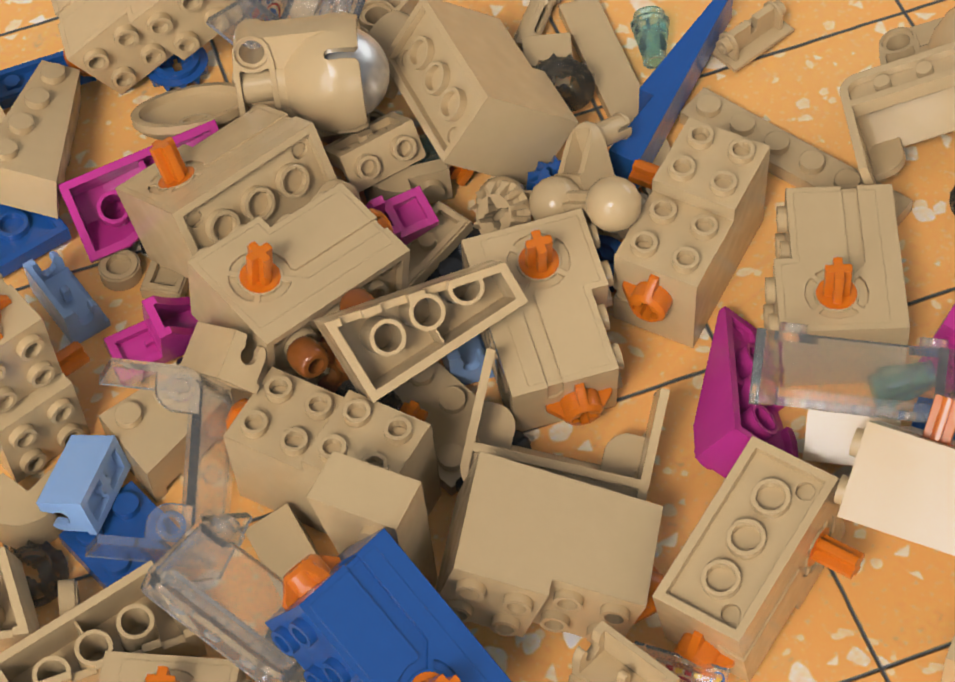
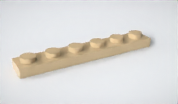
[680,87,913,226]

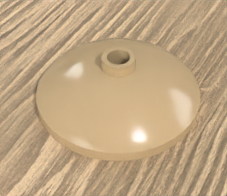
[131,82,240,140]

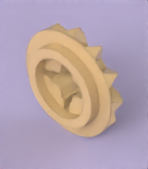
[470,180,531,235]

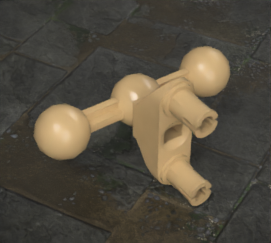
[476,112,648,240]

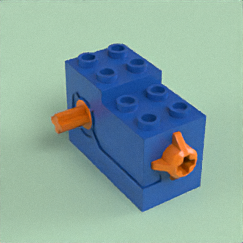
[265,528,512,682]

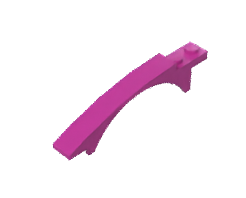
[103,186,439,382]

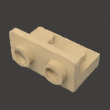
[324,111,426,192]

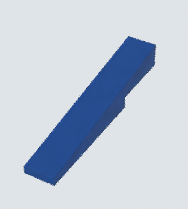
[609,0,733,190]

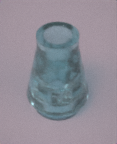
[630,6,670,69]

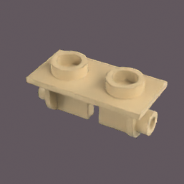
[712,0,794,73]

